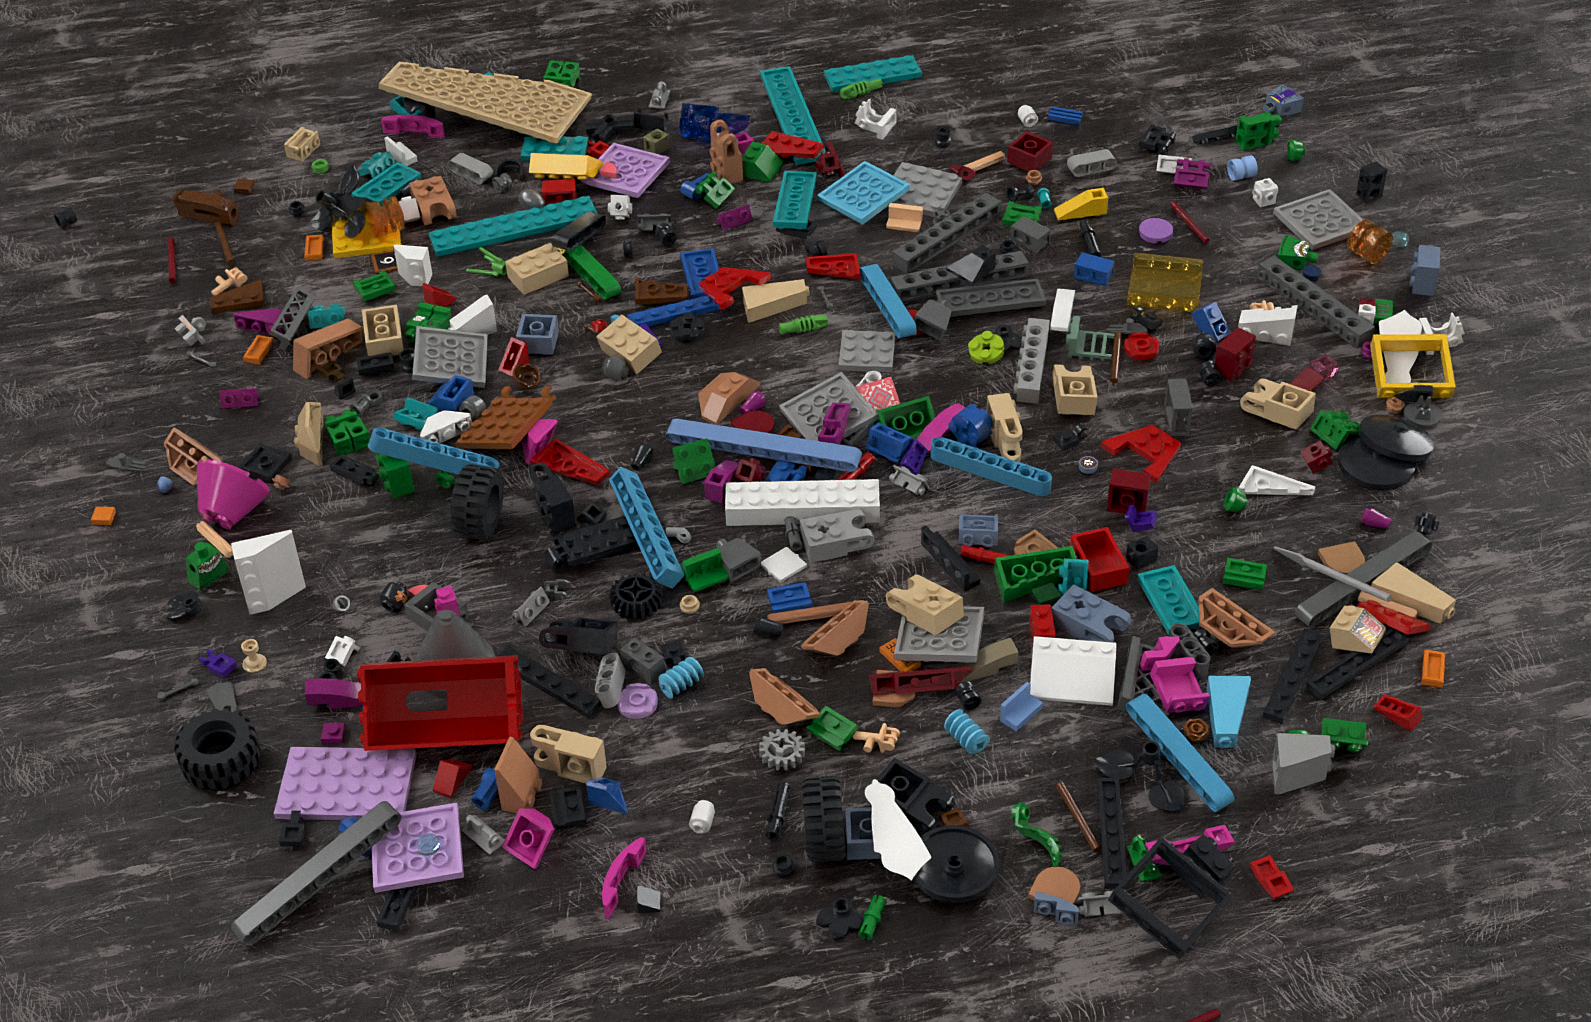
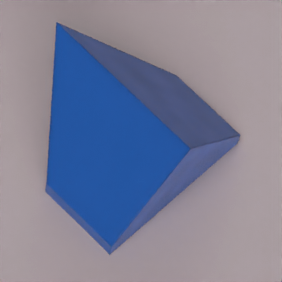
[586,777,628,814]

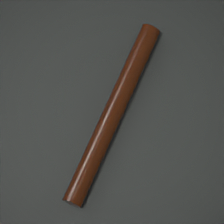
[215,221,234,265]
[1111,332,1122,384]
[1056,782,1101,853]

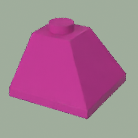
[522,419,558,464]
[502,808,554,869]

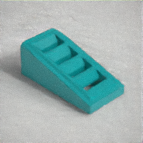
[390,95,423,116]

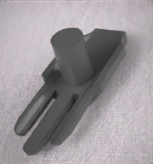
[1106,318,1147,335]
[106,453,146,471]

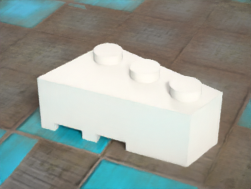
[1238,305,1298,346]

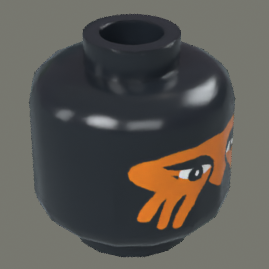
[379,582,409,612]

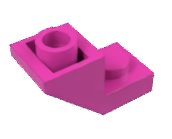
[1139,636,1180,671]

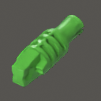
[840,78,883,99]
[779,315,828,335]

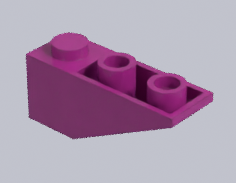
[233,308,292,336]
[704,460,739,503]

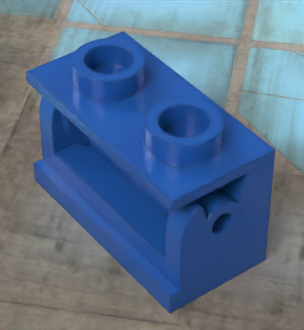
[1074,252,1114,286]
[865,423,911,463]

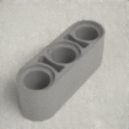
[1067,149,1117,177]
[448,153,493,184]
[595,653,626,708]

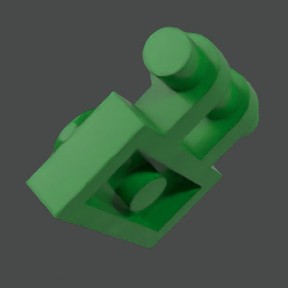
[695,171,735,209]

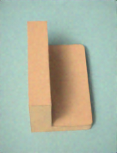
[886,203,923,232]

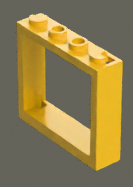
[1370,334,1456,399]

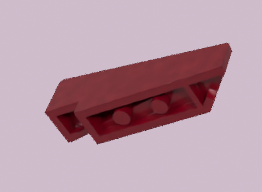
[868,666,972,695]

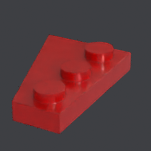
[806,253,860,280]
[1358,600,1430,635]

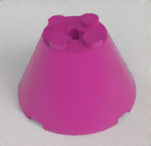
[197,459,270,530]

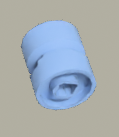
[1227,155,1258,181]

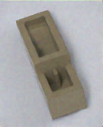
[953,638,1019,683]

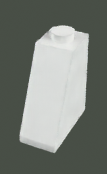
[448,295,497,334]

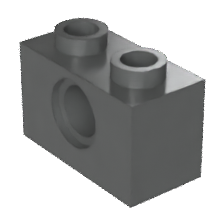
[620,638,665,685]

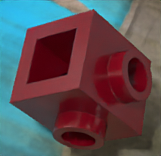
[815,152,840,176]
[1300,440,1333,474]
[735,458,765,482]

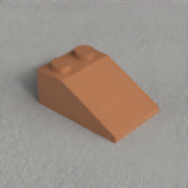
[495,737,542,813]

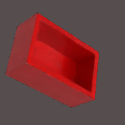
[1070,527,1129,592]

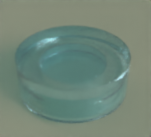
[1391,231,1409,247]
[417,833,440,856]

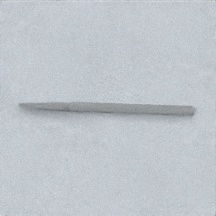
[1273,546,1392,602]

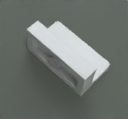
[385,136,418,166]
[1156,155,1192,174]

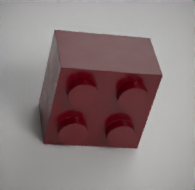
[1007,131,1053,172]
[1215,327,1256,382]
[1107,468,1151,514]

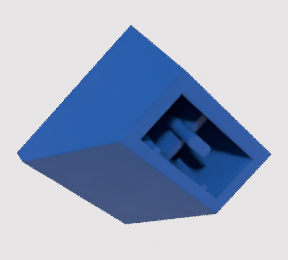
[427,375,474,413]

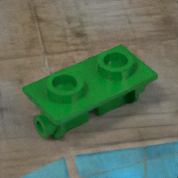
[1126,836,1162,882]

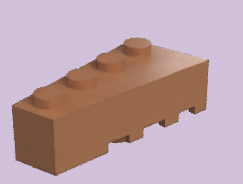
[293,318,363,379]

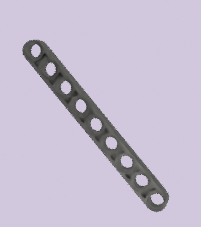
[1294,531,1433,628]
[231,801,402,946]

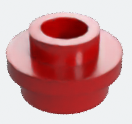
[592,319,608,333]

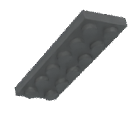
[936,278,1046,317]

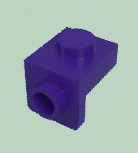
[1125,505,1158,531]

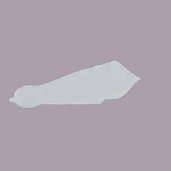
[1379,310,1422,383]
[865,779,931,881]

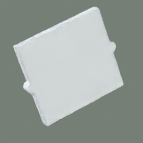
[761,547,807,583]

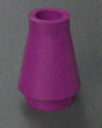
[739,390,766,414]
[1360,508,1391,529]

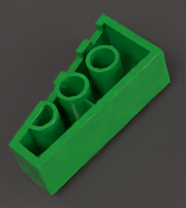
[994,546,1076,604]

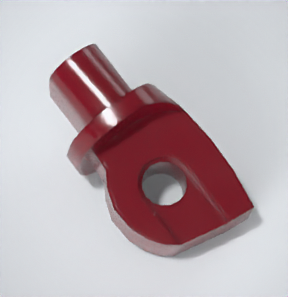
[950,164,976,182]

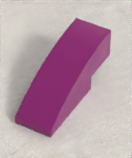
[818,402,851,445]
[305,678,363,709]

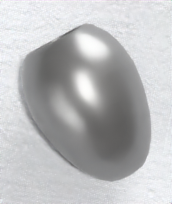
[518,189,545,209]

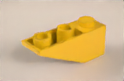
[1054,188,1108,220]

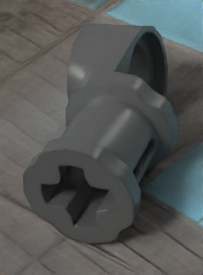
[349,389,383,417]

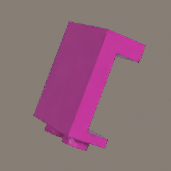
[1150,657,1210,713]

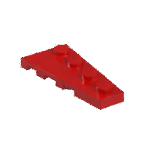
[761,131,824,159]

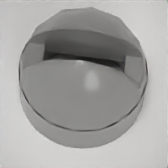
[332,595,350,612]

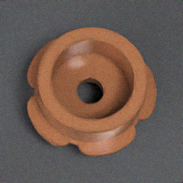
[1026,170,1042,185]
[1386,397,1405,414]
[272,474,290,490]

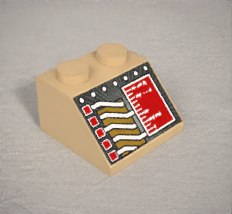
[1330,606,1386,653]

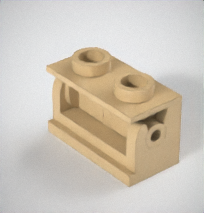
[284,127,320,161]

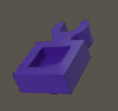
[199,649,238,678]

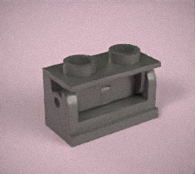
[1011,216,1051,253]

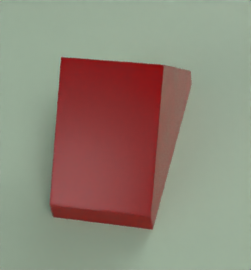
[422,283,457,307]
[499,337,530,377]
[433,759,472,798]

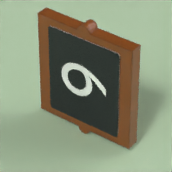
[371,250,398,275]

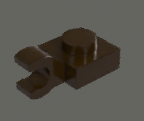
[318,361,346,384]

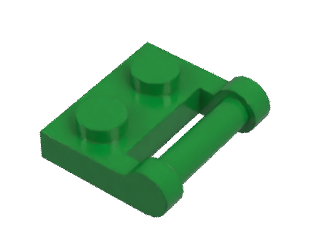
[1002,201,1042,226]
[352,270,396,301]

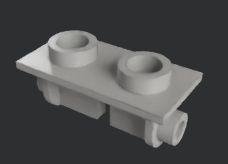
[649,81,670,109]
[889,465,929,495]
[512,586,550,627]
[461,815,505,855]
[1077,891,1122,917]

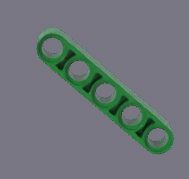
[564,244,621,300]

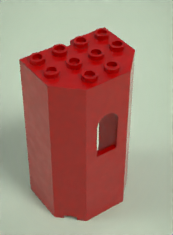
[357,655,523,751]

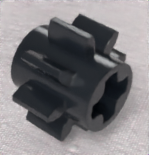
[1414,512,1439,535]

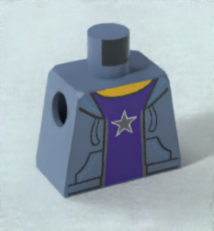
[1263,84,1304,116]

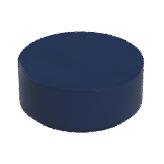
[1303,265,1321,281]

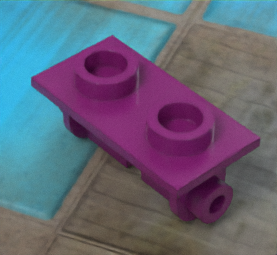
[716,204,753,230]
[219,388,259,408]

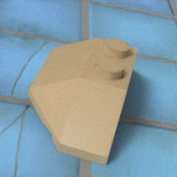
[294,402,323,466]

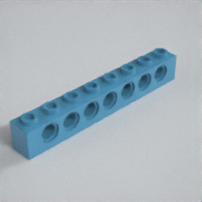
[609,467,684,588]

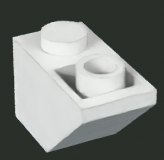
[398,196,420,223]

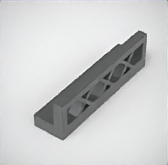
[269,287,316,351]

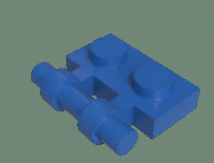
[764,460,807,482]

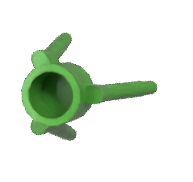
[466,247,507,277]

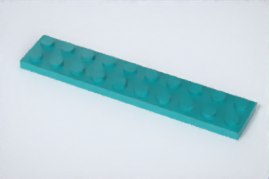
[760,66,826,165]
[428,196,597,257]

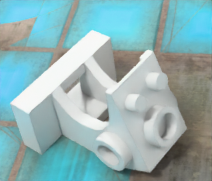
[855,99,896,140]
[1419,313,1464,355]

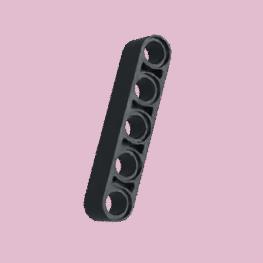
[552,211,606,251]

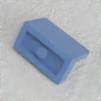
[1000,682,1043,732]

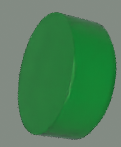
[435,470,455,488]

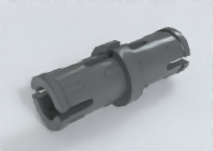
[784,516,802,551]

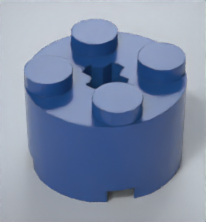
[948,404,993,447]

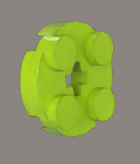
[968,331,1004,364]

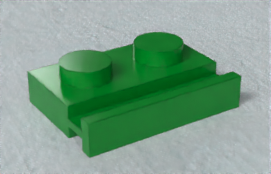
[1223,558,1267,590]
[806,705,858,751]

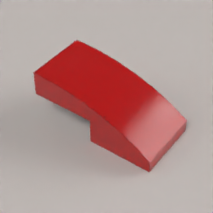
[586,140,610,158]
[1249,855,1294,899]

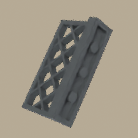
[1117,636,1178,718]

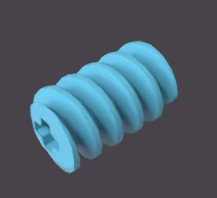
[659,657,704,699]
[944,709,990,754]

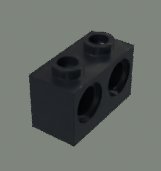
[1356,161,1387,203]

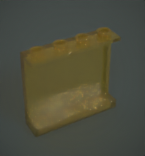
[1127,253,1204,312]

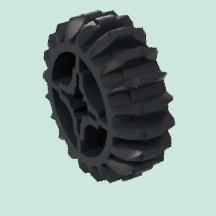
[609,572,663,620]

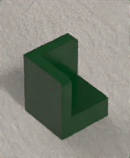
[1031,583,1061,608]

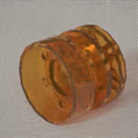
[366,196,405,238]
[1346,219,1394,264]

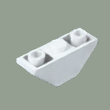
[420,410,472,444]

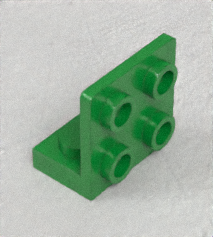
[1310,410,1360,450]
[1321,718,1368,752]

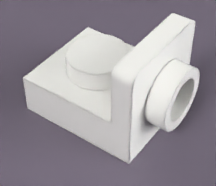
[325,636,360,667]

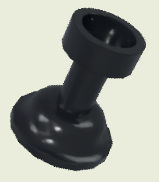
[1006,184,1034,202]

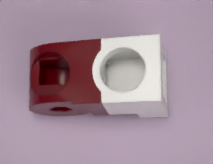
[1358,298,1376,325]

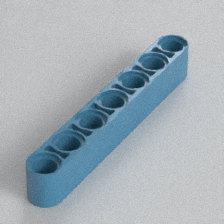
[859,264,917,338]
[368,427,499,474]
[931,437,1052,496]
[1126,693,1235,812]

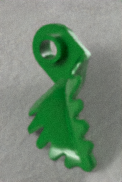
[1012,802,1062,867]

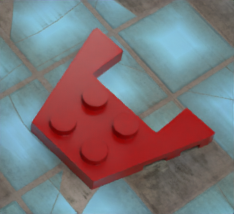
[699,267,772,310]
[1101,424,1181,484]

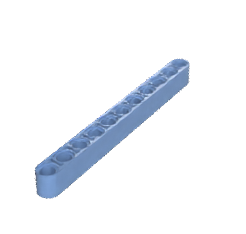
[665,419,862,472]

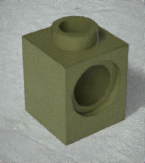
[643,129,669,154]

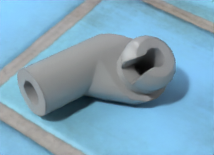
[666,527,691,543]

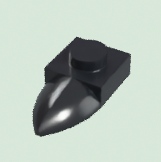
[1394,385,1433,402]

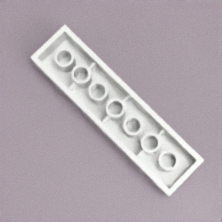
[725,479,880,526]

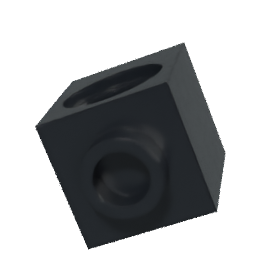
[1126,536,1158,570]

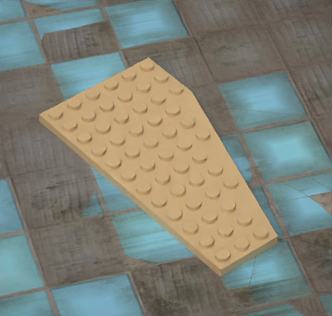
[379,62,592,144]

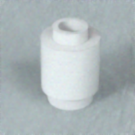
[1018,105,1038,127]
[689,800,715,833]

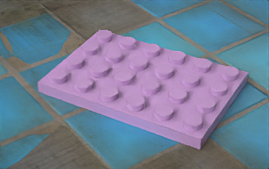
[274,747,417,821]

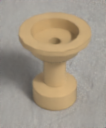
[241,639,267,673]

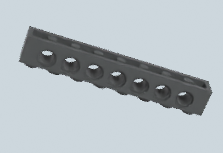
[892,193,1001,274]
[891,251,1029,302]
[1257,256,1375,349]

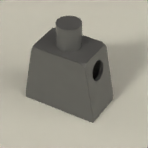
[914,299,951,341]
[716,538,761,583]

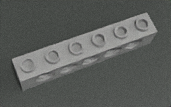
[1013,318,1050,404]

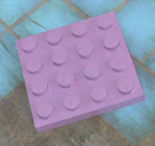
[581,143,670,198]
[372,803,464,893]

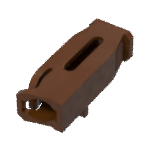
[172,189,240,226]

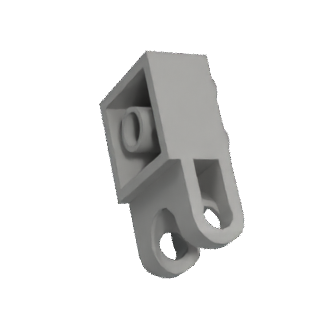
[800,509,875,563]

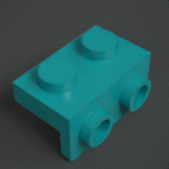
[357,151,396,178]
[308,303,346,329]
[393,398,438,430]
[1058,558,1088,596]

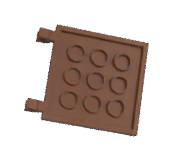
[456,386,557,449]

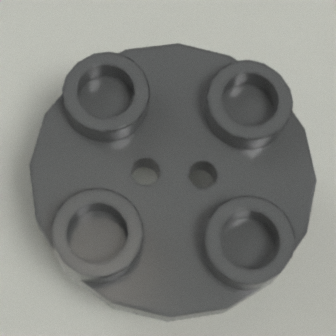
[1404,395,1442,429]

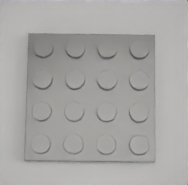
[888,162,963,217]
[1273,189,1370,250]
[412,326,488,388]
[779,372,878,441]
[894,606,985,663]

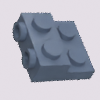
[958,514,998,547]

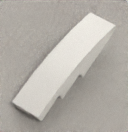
[1050,289,1075,332]

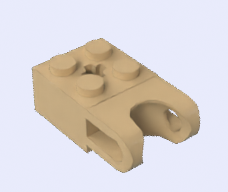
[1052,365,1098,415]
[1240,379,1316,430]
[987,393,1022,462]
[886,575,964,635]
[530,725,607,783]

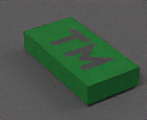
[1374,299,1393,324]

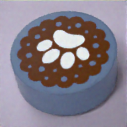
[1079,456,1098,474]

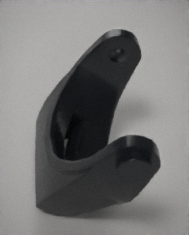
[493,158,525,181]

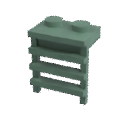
[1066,316,1115,361]

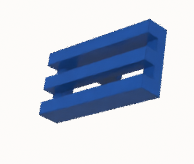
[1048,107,1083,125]

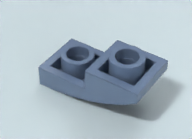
[1033,892,1079,925]

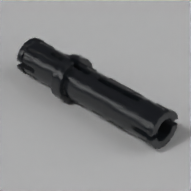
[1079,219,1101,257]
[765,782,790,841]

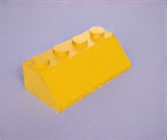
[529,153,603,181]

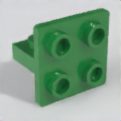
[672,438,715,484]
[680,548,729,592]

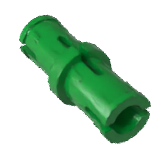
[858,895,886,940]

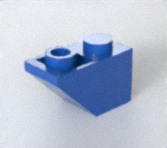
[1191,302,1231,341]

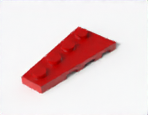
[530,438,610,486]

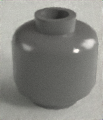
[601,355,629,381]
[459,395,486,422]

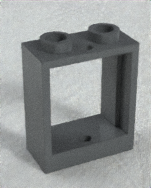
[1164,379,1193,436]
[404,582,469,632]

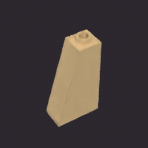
[742,279,810,322]
[1371,562,1456,624]

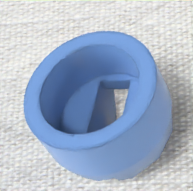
[157,476,174,493]

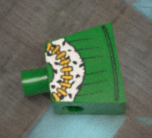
[1277,235,1319,270]
[186,542,230,591]

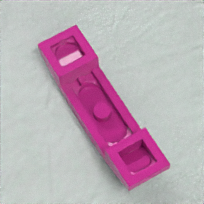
[381,115,445,138]
[917,403,965,454]
[1145,825,1235,865]
[602,837,647,919]

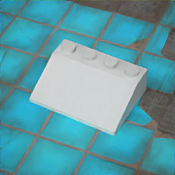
[231,530,306,615]
[1030,636,1116,706]

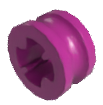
[1361,341,1372,358]

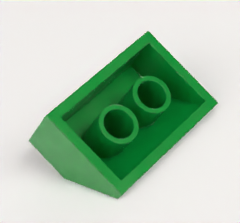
[875,396,935,439]

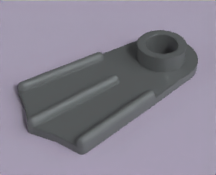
[206,682,237,712]

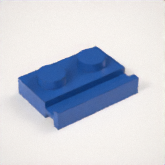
[767,582,812,613]

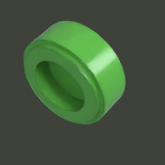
[312,159,329,174]

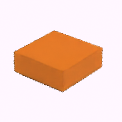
[91,507,116,525]

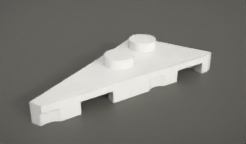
[1239,465,1315,495]

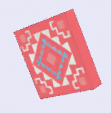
[856,377,900,411]

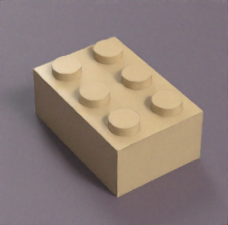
[505,243,569,295]
[362,305,404,356]
[596,315,662,375]

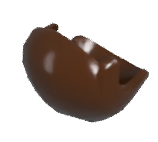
[513,364,541,390]

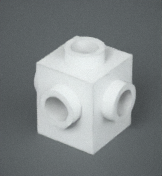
[1252,178,1278,207]
[608,195,632,220]

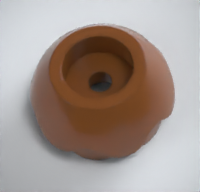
[1183,718,1210,742]

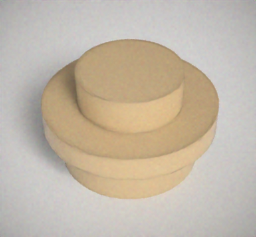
[680,595,700,613]

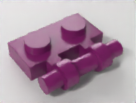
[1174,158,1210,190]

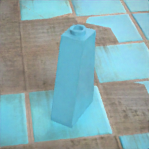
[1207,676,1251,748]

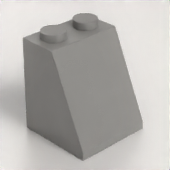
[1272,733,1335,794]

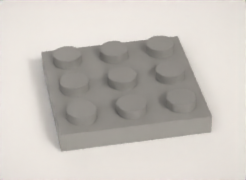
[839,330,895,372]

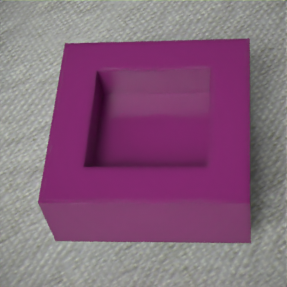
[321,723,346,744]

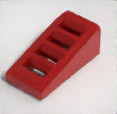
[1373,694,1422,731]

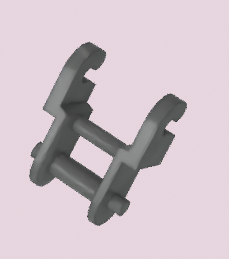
[544,579,570,600]

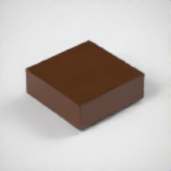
[233,179,255,194]
[940,808,968,827]

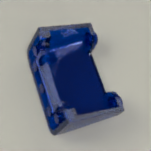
[679,103,750,143]

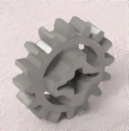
[759,729,805,770]

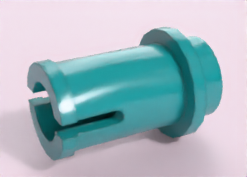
[1037,188,1052,209]

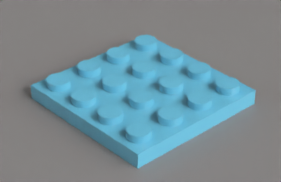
[817,161,910,225]

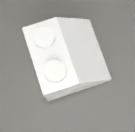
[394,245,432,286]

